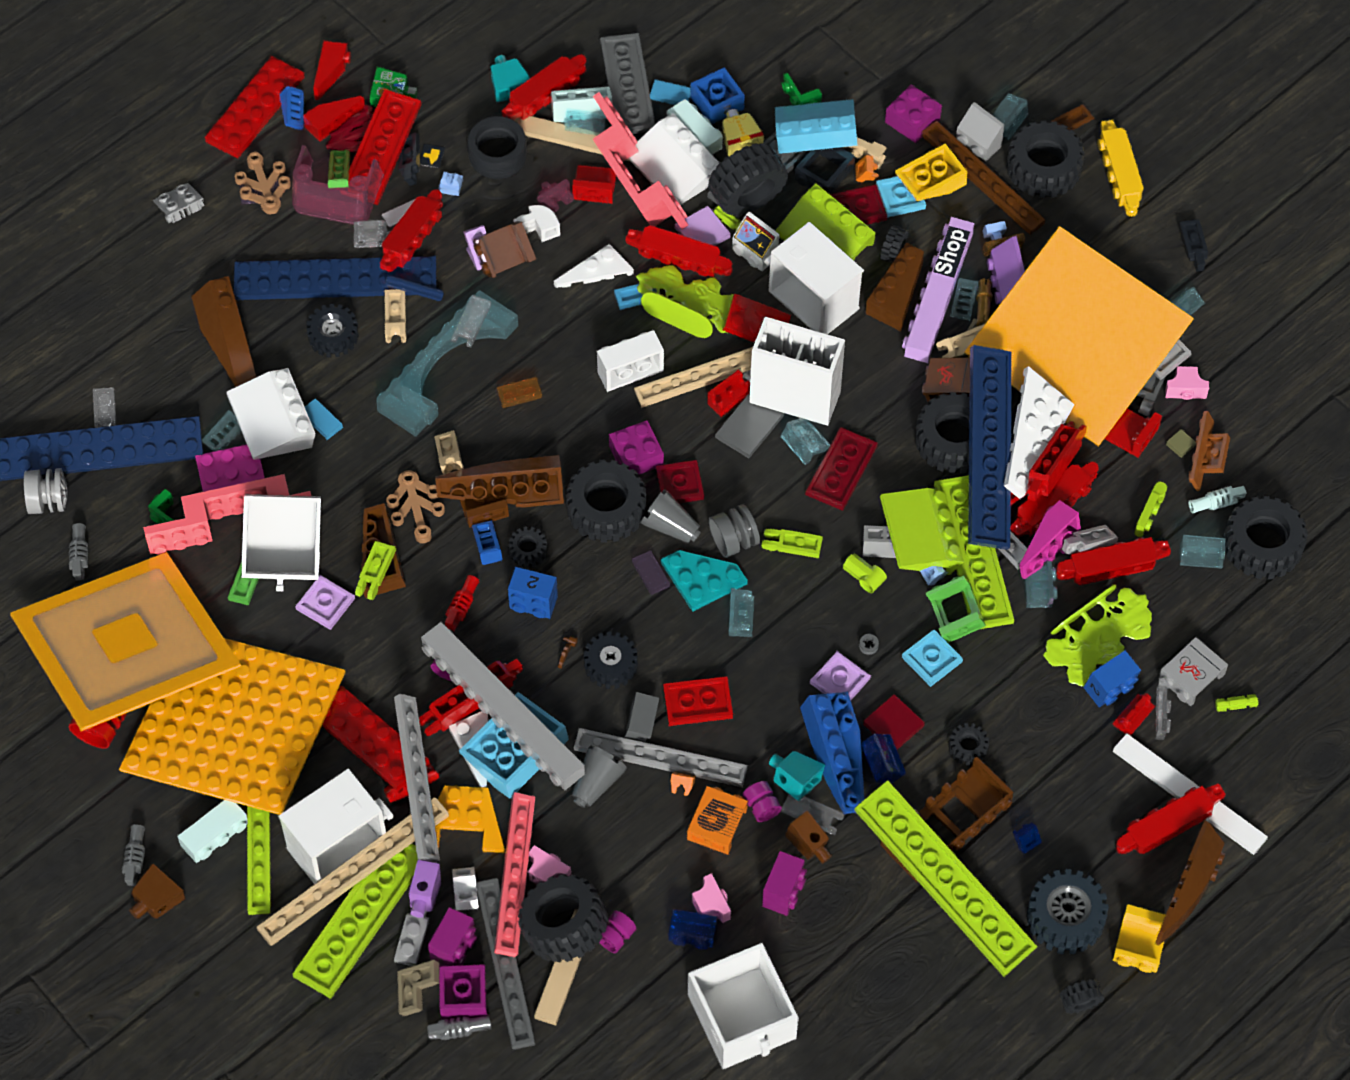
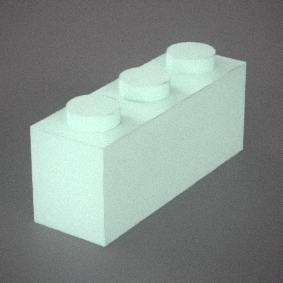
[551,87,612,122]
[667,99,723,154]
[178,800,247,863]

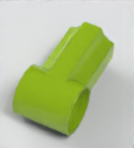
[843,553,887,593]

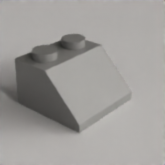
[956,102,1004,162]

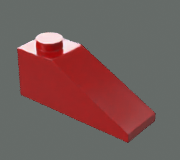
[313,41,351,100]
[303,96,365,142]

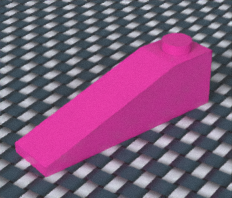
[1019,500,1081,579]

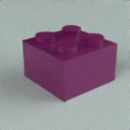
[885,85,942,143]
[609,420,664,475]
[763,851,807,916]
[428,908,477,967]
[439,965,487,1019]

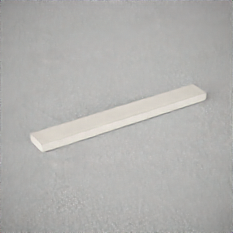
[1113,734,1268,855]

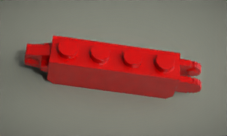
[502,54,586,121]
[380,189,443,272]
[626,225,733,277]
[1027,421,1087,501]
[1010,461,1099,539]
[1056,537,1171,585]
[419,659,523,736]
[1116,784,1225,855]

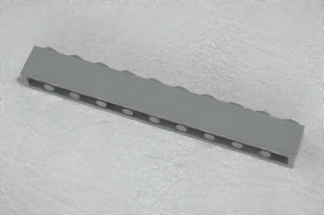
[421,622,585,790]

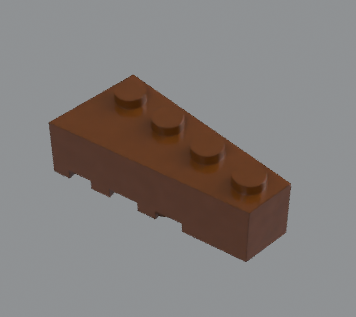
[866,243,924,331]
[361,503,406,598]

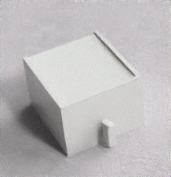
[764,222,864,334]
[242,494,321,591]
[279,769,393,884]
[688,943,798,1069]

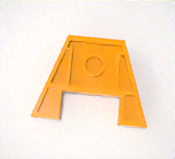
[435,785,505,853]

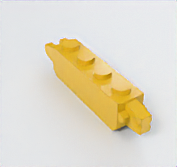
[1098,120,1144,217]

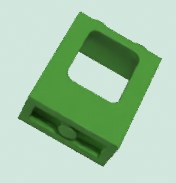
[926,576,986,643]

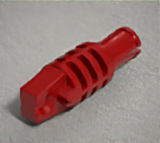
[445,575,480,631]

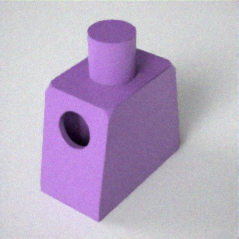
[409,860,441,918]

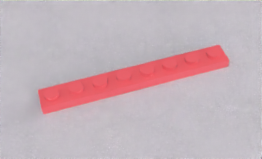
[494,792,535,957]

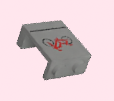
[1159,637,1228,706]

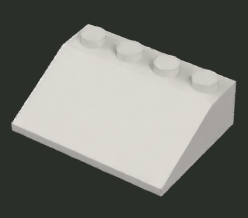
[628,113,719,205]
[227,368,315,460]

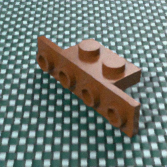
[1189,411,1230,491]

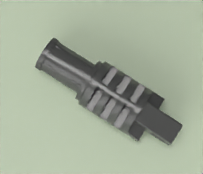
[69,523,88,581]
[122,825,145,886]
[427,1015,491,1040]

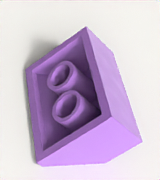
[987,236,1025,305]

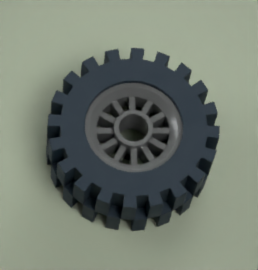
[1027,869,1108,955]

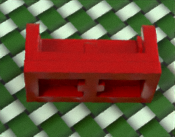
[708,369,750,417]

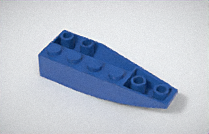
[800,692,864,814]

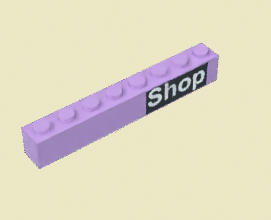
[902,217,974,363]

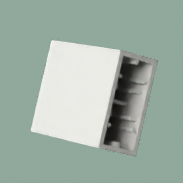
[750,317,845,425]

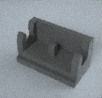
[624,692,659,742]

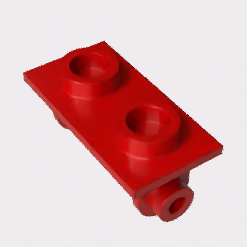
[1112,693,1155,736]

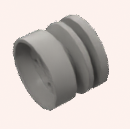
[24,468,68,514]

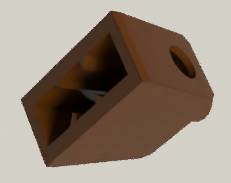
[785,810,832,864]
[129,864,185,919]

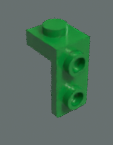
[782,73,822,106]
[148,489,174,524]

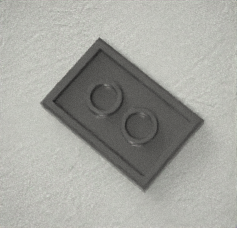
[715,393,785,458]

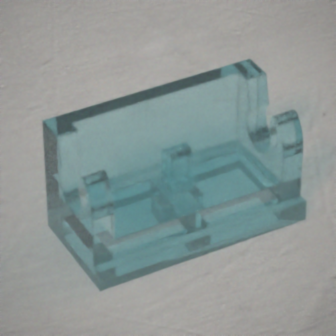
[992,93,1029,140]
[1180,535,1225,569]
[729,588,754,637]

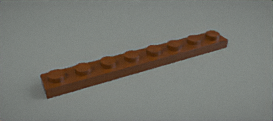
[922,121,1045,235]

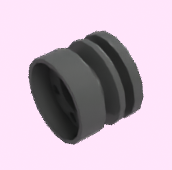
[708,504,760,558]

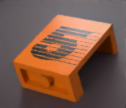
[687,786,748,855]

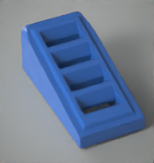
[279,86,304,130]
[472,520,502,565]

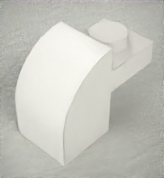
[513,205,560,242]

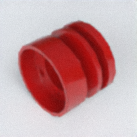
[68,713,126,749]

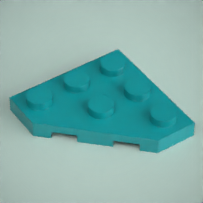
[661,550,748,612]

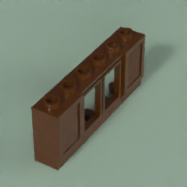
[880,757,1013,882]

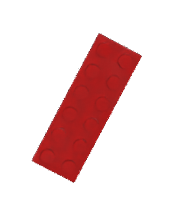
[205,56,304,159]
[340,89,422,205]
[322,686,430,791]

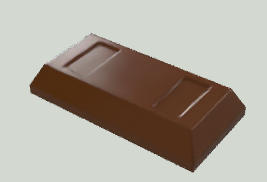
[1051,104,1094,131]

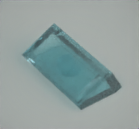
[1171,287,1205,316]

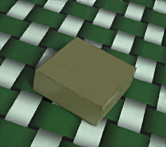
[1166,430,1196,458]

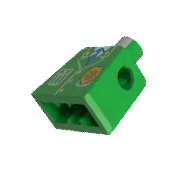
[370,67,417,109]

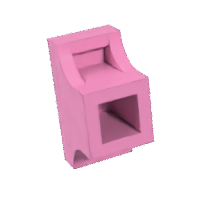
[1165,366,1209,400]
[528,846,571,885]
[692,874,731,923]

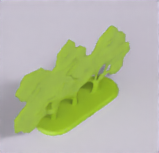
[636,265,734,338]
[1043,584,1152,686]

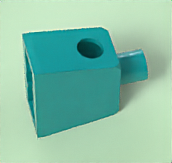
[491,55,530,102]
[769,751,825,801]

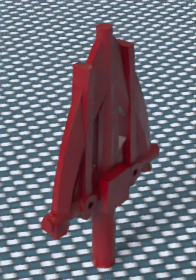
[325,105,373,152]

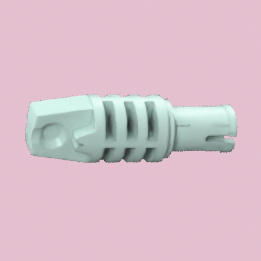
[1188,486,1247,513]

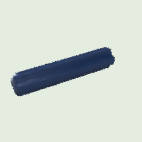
[385,275,444,301]

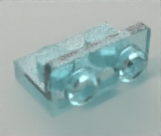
[781,418,830,464]
[1025,561,1057,608]

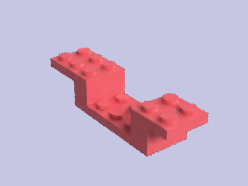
[593,92,689,230]
[144,474,311,555]

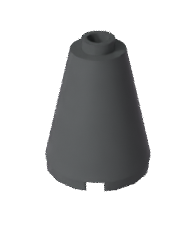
[641,489,701,543]
[572,745,627,808]

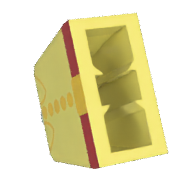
[722,109,764,156]

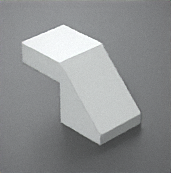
[452,867,478,911]

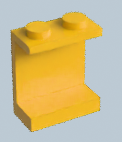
[1113,904,1166,973]

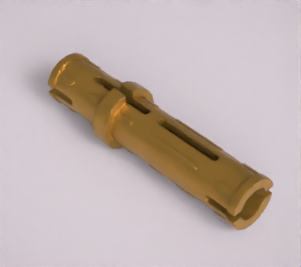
[976,279,992,327]

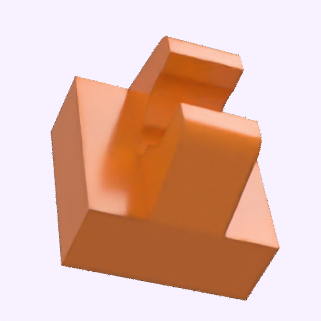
[856,155,878,183]
[671,772,696,796]

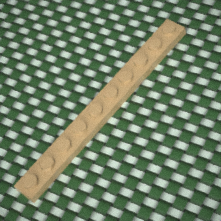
[257,797,449,946]

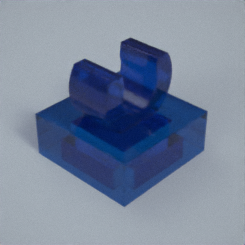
[1013,822,1042,854]

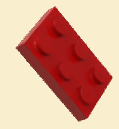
[723,294,791,343]
[663,677,733,726]

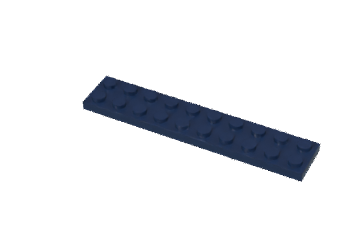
[234,256,436,300]
[968,345,1012,550]
[0,416,203,481]

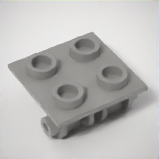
[153,183,204,223]

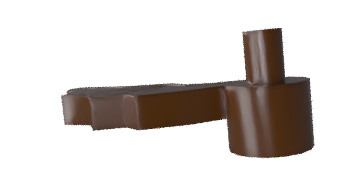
[558,636,578,669]

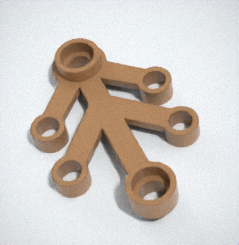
[235,152,291,214]
[386,470,445,544]

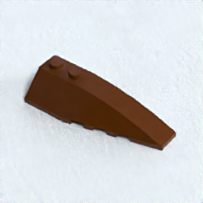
[192,276,256,387]
[435,455,564,508]
[1155,820,1226,945]

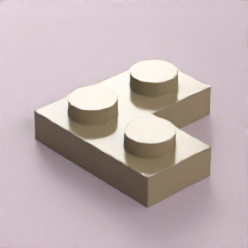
[398,960,440,1016]

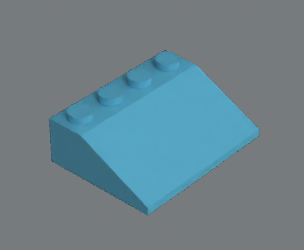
[775,99,857,154]
[459,692,569,799]

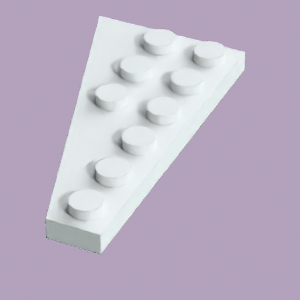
[1004,366,1075,499]

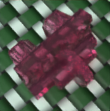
[537,179,574,213]

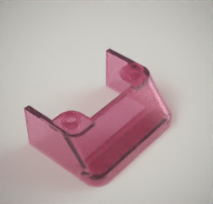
[292,145,383,225]

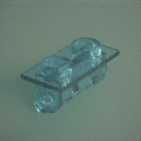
[564,111,606,135]

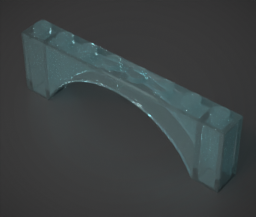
[376,290,518,437]

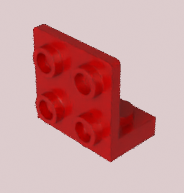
[573,165,616,204]
[1105,409,1162,458]

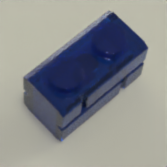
[861,734,906,783]
[669,909,717,949]

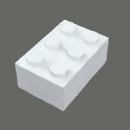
[597,330,664,392]

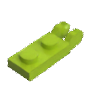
[1134,482,1167,538]
[761,529,823,558]
[355,541,396,600]

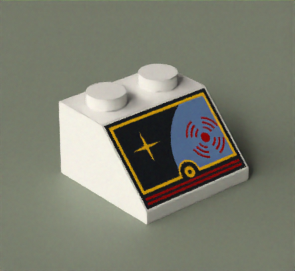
[732,212,779,271]

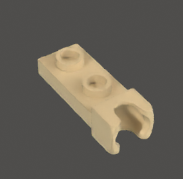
[841,138,887,169]
[385,290,406,343]
[936,323,986,358]
[434,430,464,474]

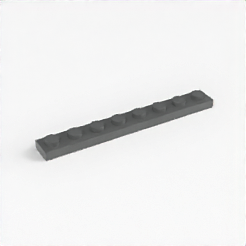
[476,878,535,1050]

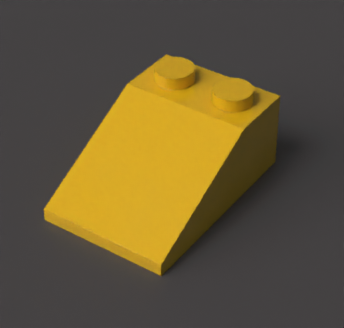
[895,144,967,201]

